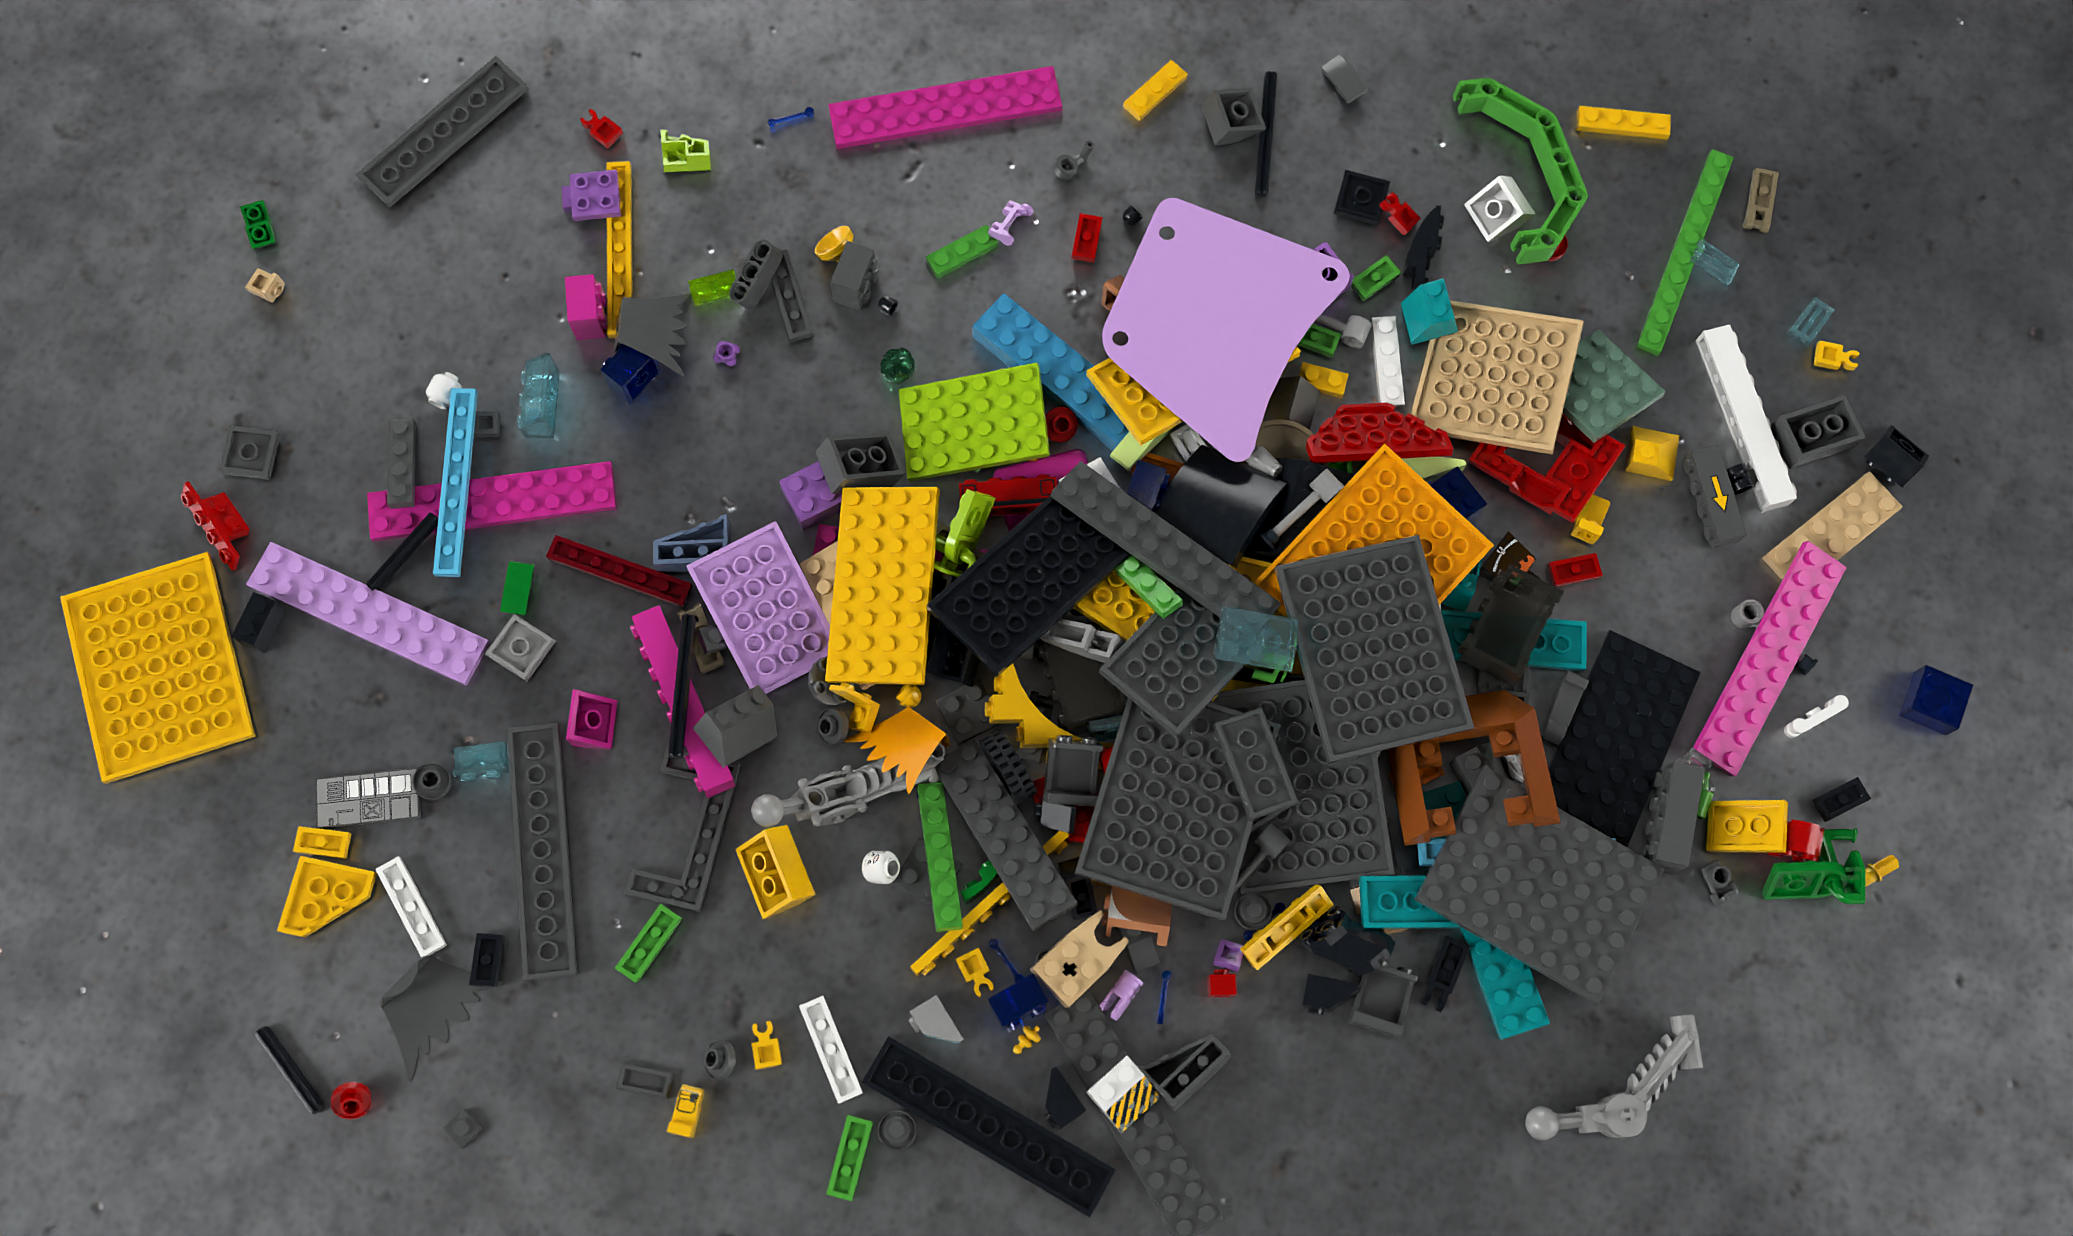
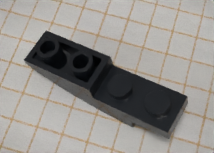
[1403,205,1444,294]

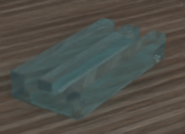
[1690,239,1739,285]
[1787,297,1834,347]

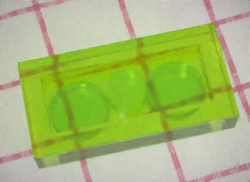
[688,269,736,305]

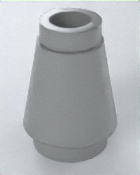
[1245,445,1283,478]

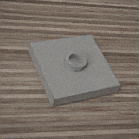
[485,614,556,682]

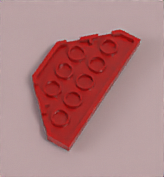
[1305,402,1454,463]

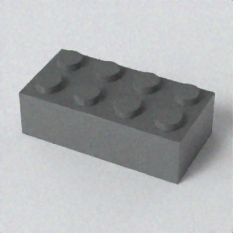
[1641,761,1705,874]

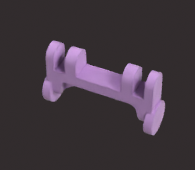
[988,201,1033,246]

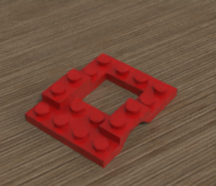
[1468,413,1626,524]

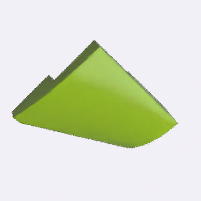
[660,130,711,172]

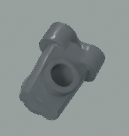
[1701,860,1740,905]

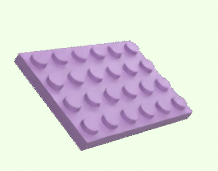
[686,521,830,694]

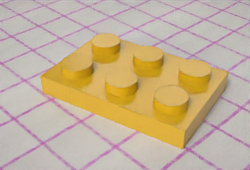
[1706,800,1788,853]

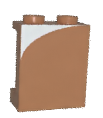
[1101,886,1172,946]

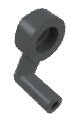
[1054,141,1094,180]

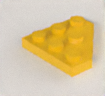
[277,856,377,938]

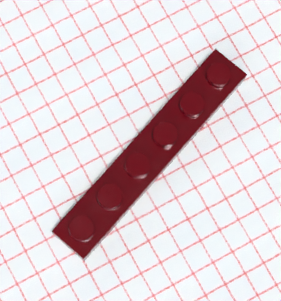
[546,535,693,608]

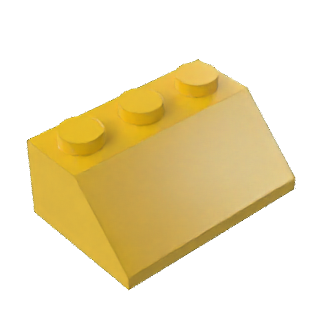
[735,825,815,919]

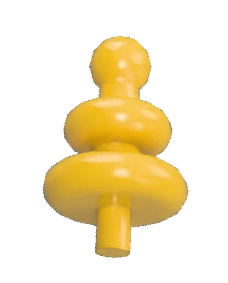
[1013,1025,1041,1054]

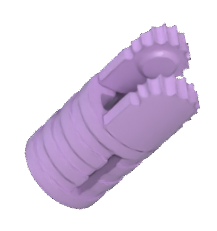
[1099,970,1144,1021]

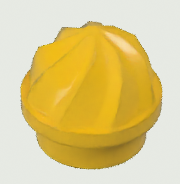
[896,684,921,708]

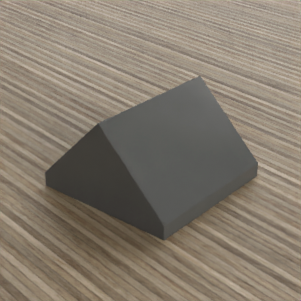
[1262,376,1320,430]

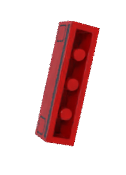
[959,474,1057,517]

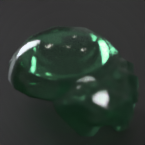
[880,348,916,384]

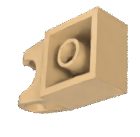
[1030,910,1129,1008]

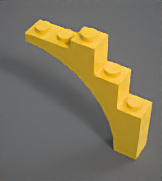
[985,663,1114,772]

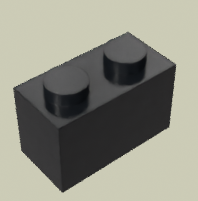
[231,592,286,653]

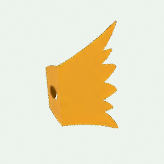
[843,706,950,794]

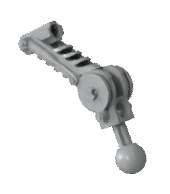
[751,743,946,827]
[1525,1015,1703,1141]

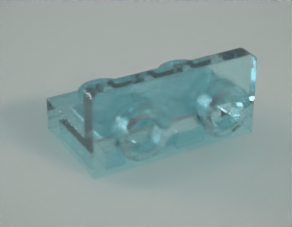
[452,741,509,782]

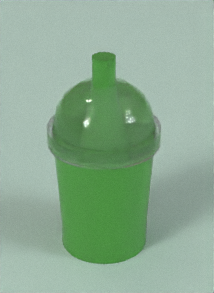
[1697,772,1716,820]

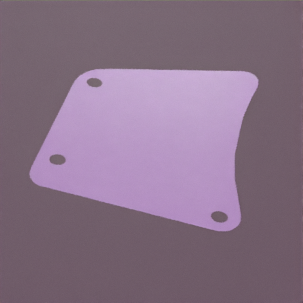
[1102,198,1350,462]

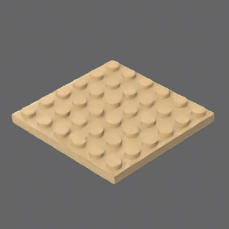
[1411,301,1584,455]

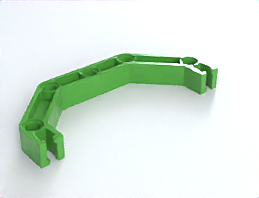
[1452,78,1588,265]

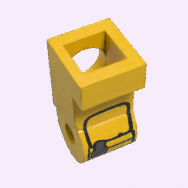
[666,1084,704,1138]

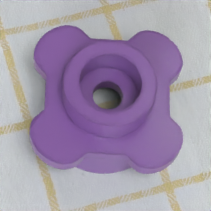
[713,341,740,366]

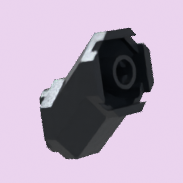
[1299,906,1396,976]

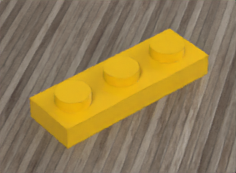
[1123,59,1188,121]

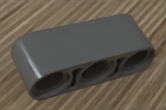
[729,240,782,309]

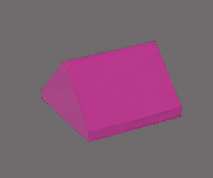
[566,689,618,749]

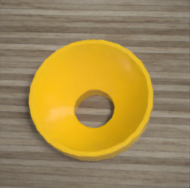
[814,226,854,262]

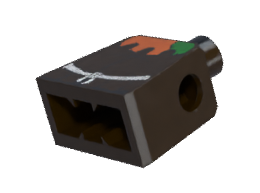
[1479,532,1540,591]

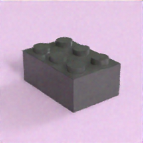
[1771,395,1866,469]
[815,432,905,494]

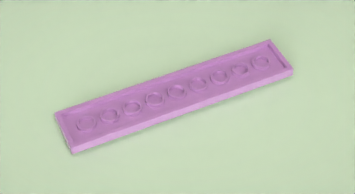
[246,542,490,686]

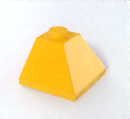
[1624,426,1679,481]

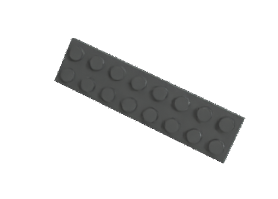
[356,56,529,208]
[935,739,1078,932]

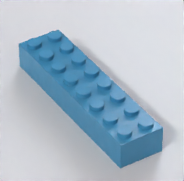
[972,293,1129,451]

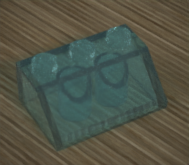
[517,353,560,439]
[1213,606,1298,672]

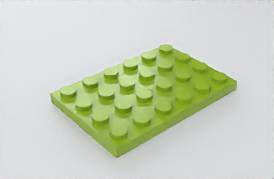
[899,363,1050,482]

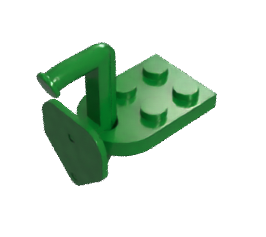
[1762,828,1865,905]

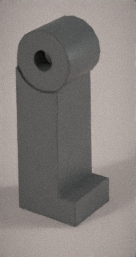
[1541,671,1589,745]

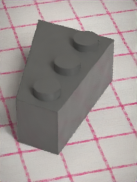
[1138,1033,1231,1112]

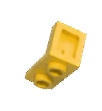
[1570,494,1610,545]
[829,683,880,733]

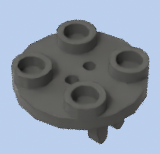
[808,656,854,706]

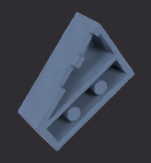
[653,514,731,573]

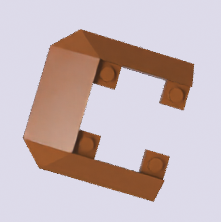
[1387,690,1560,846]

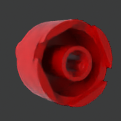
[1767,819,1825,863]

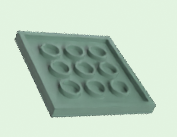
[1563,329,1665,443]

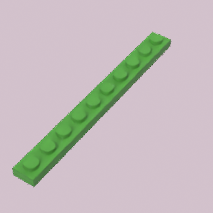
[1636,149,1734,356]

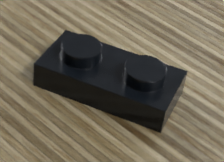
[1812,777,1871,822]
[469,933,505,988]

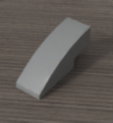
[1040,619,1124,663]

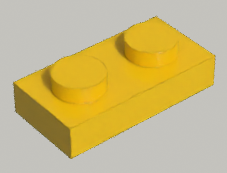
[1299,362,1349,399]
[293,826,352,859]

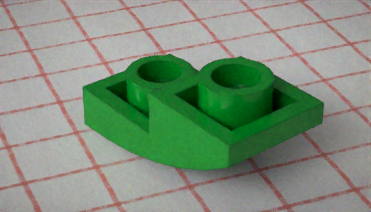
[240,200,276,250]
[500,561,535,615]
[960,861,999,905]

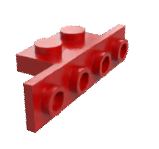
[181,481,250,571]

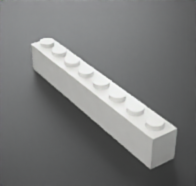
[1696,324,1797,513]

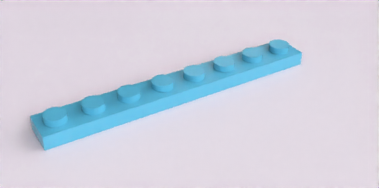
[433,388,478,577]

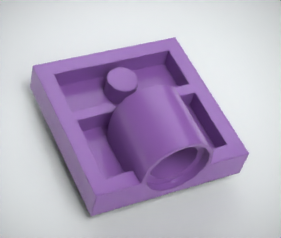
[569,170,621,221]

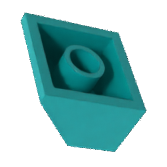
[1401,278,1458,345]

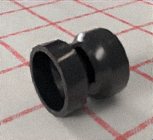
[1727,463,1755,495]

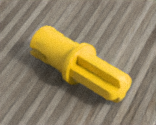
[1865,855,1899,887]

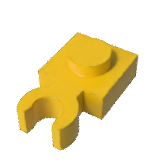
[1814,340,1859,371]
[956,947,994,997]
[751,1021,783,1070]

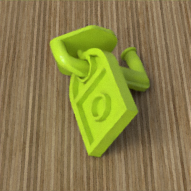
[934,489,996,578]

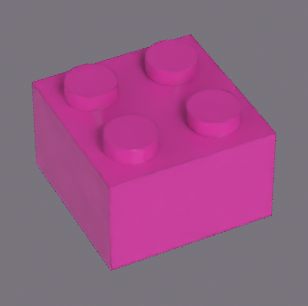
[565,274,607,340]

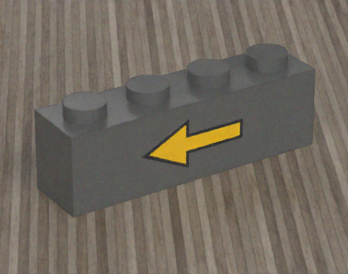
[1683,445,1747,548]

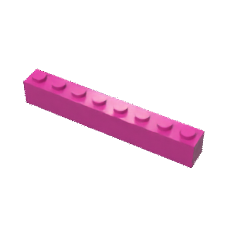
[630,605,736,798]

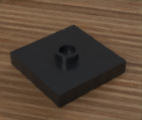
[1333,170,1390,225]

